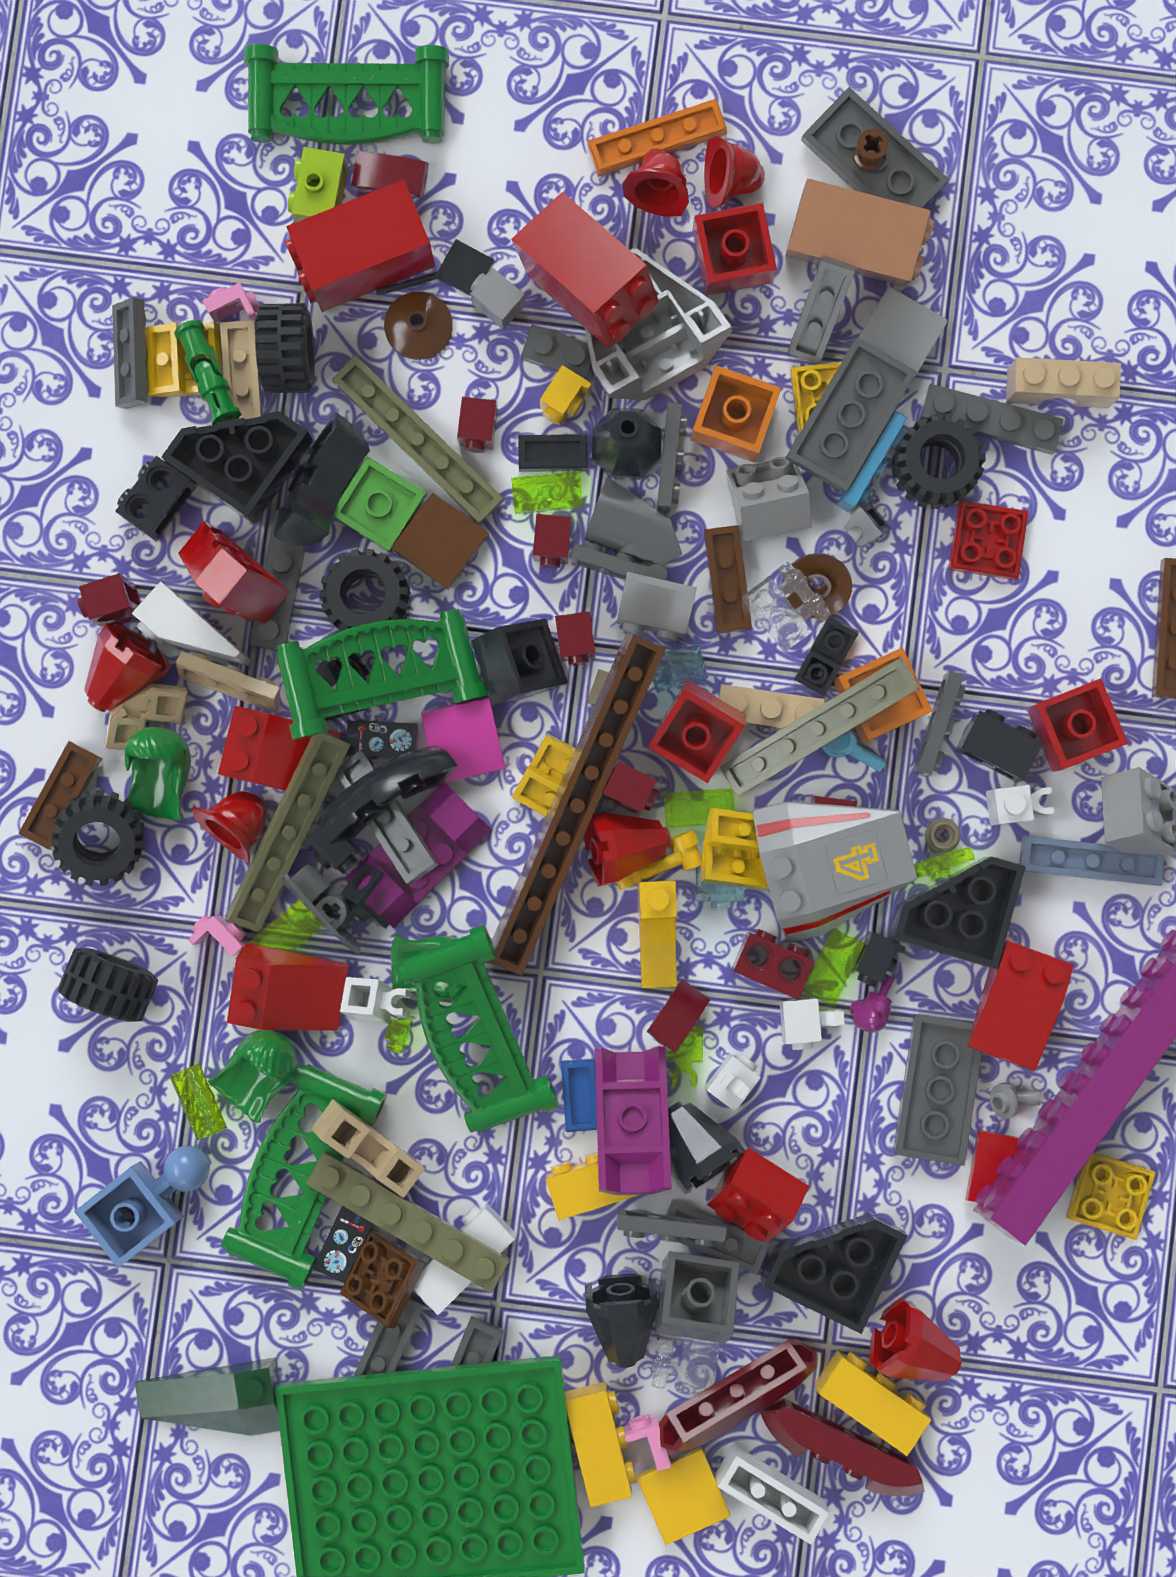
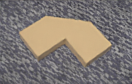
[104,683,188,750]

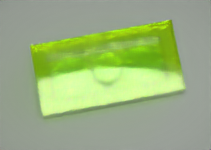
[511,471,583,514]
[248,899,324,952]

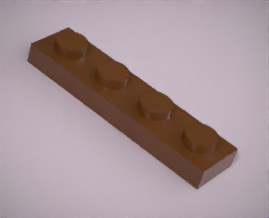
[1152,558,1176,699]

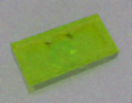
[663,788,735,828]
[914,847,975,881]
[803,929,864,1007]
[169,1063,227,1140]

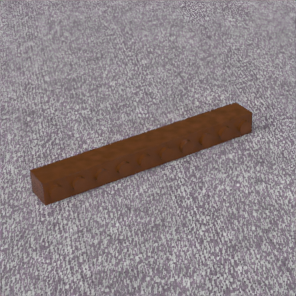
[489,632,666,975]

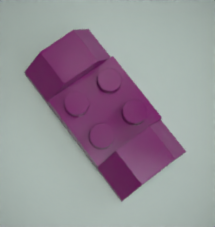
[345,783,493,928]
[595,1046,672,1195]

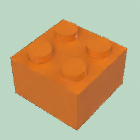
[690,365,782,463]

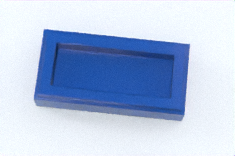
[561,1058,597,1132]

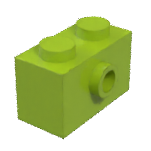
[288,147,349,222]

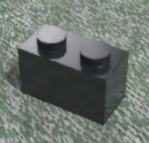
[955,709,1043,783]

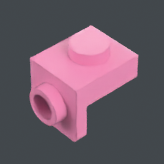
[202,282,260,322]
[188,915,247,956]
[624,1414,676,1471]

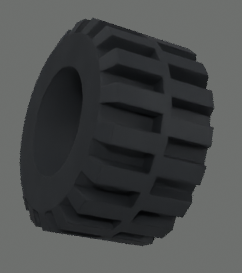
[255,303,315,394]
[892,414,986,509]
[319,549,411,631]
[51,790,145,886]
[57,948,159,1022]

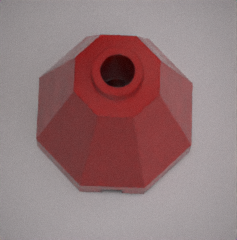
[84,623,171,712]
[584,812,671,887]
[869,1298,962,1381]

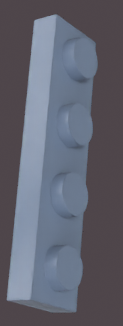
[1019,836,1164,886]

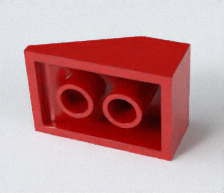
[218,706,343,801]
[967,940,1074,1071]
[226,943,350,1031]

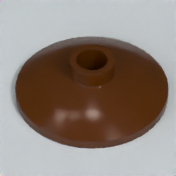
[384,292,453,360]
[782,553,852,618]

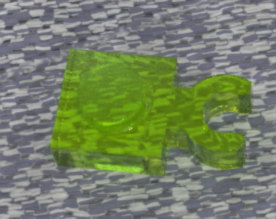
[667,1026,703,1087]

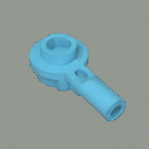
[822,730,886,772]

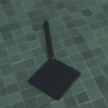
[376,239,494,296]

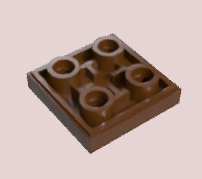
[392,492,489,590]
[340,1229,426,1328]

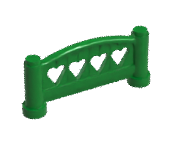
[244,44,449,145]
[276,609,488,740]
[397,924,560,1133]
[221,1064,387,1291]

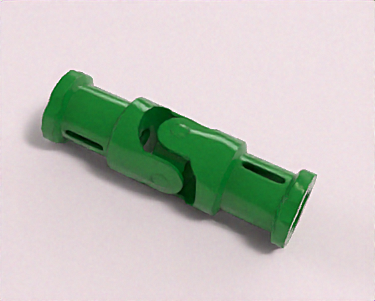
[174,320,242,425]

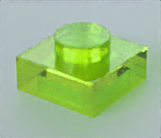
[384,1016,414,1054]

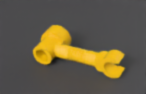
[616,829,702,890]

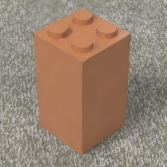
[785,178,934,286]

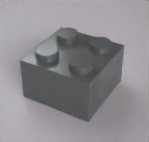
[655,1251,740,1344]

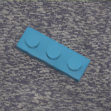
[836,411,907,512]

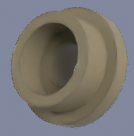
[925,818,960,853]

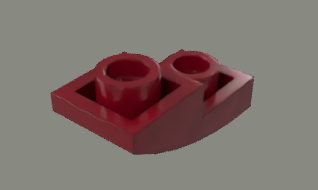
[351,151,429,198]
[646,979,710,1053]

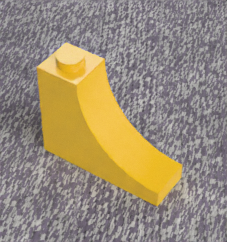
[637,881,677,988]

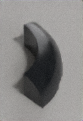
[274,412,370,546]
[321,746,458,844]

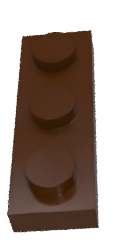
[704,525,752,634]
[18,741,102,850]

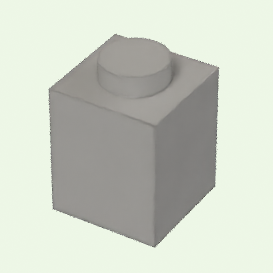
[470,268,526,330]

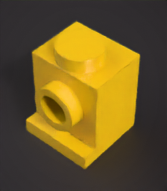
[540,365,592,425]

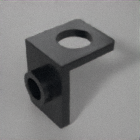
[340,863,389,929]

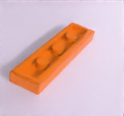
[587,99,727,177]

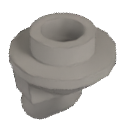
[990,1083,1040,1119]

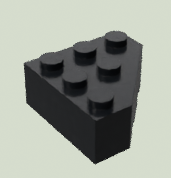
[161,411,314,525]
[888,856,1026,969]
[760,1213,908,1334]

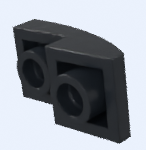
[794,615,859,696]

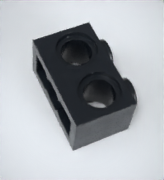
[115,455,197,542]

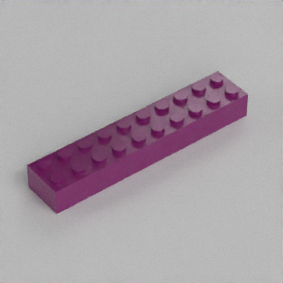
[973,929,1176,1246]

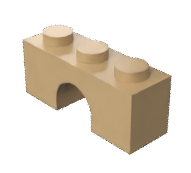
[1006,357,1121,408]
[311,1100,425,1198]

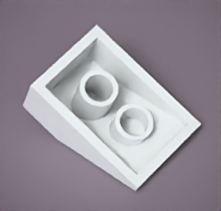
[132,581,252,666]

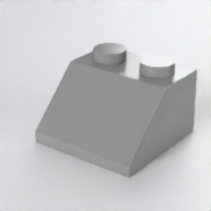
[617,572,697,642]

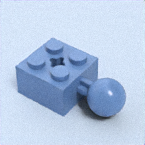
[74,1146,210,1268]

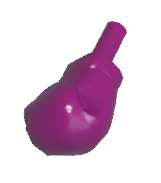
[850,976,895,1033]

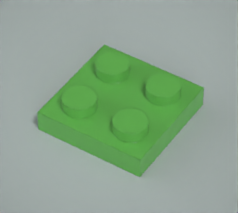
[333,456,427,553]

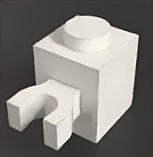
[986,785,1055,826]
[340,977,411,1024]
[779,997,845,1050]
[705,1053,761,1112]

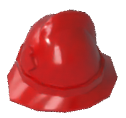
[704,136,765,209]
[622,148,689,217]
[192,791,267,863]

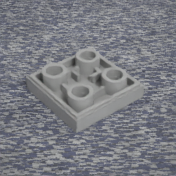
[858,286,948,382]

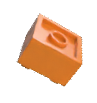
[833,647,932,744]

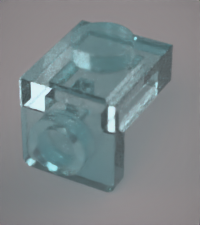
[652,645,709,693]
[696,866,744,908]

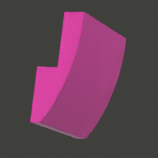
[421,696,506,783]

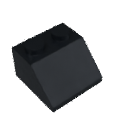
[471,618,568,706]

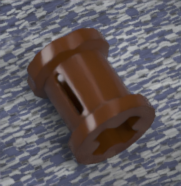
[853,129,889,172]

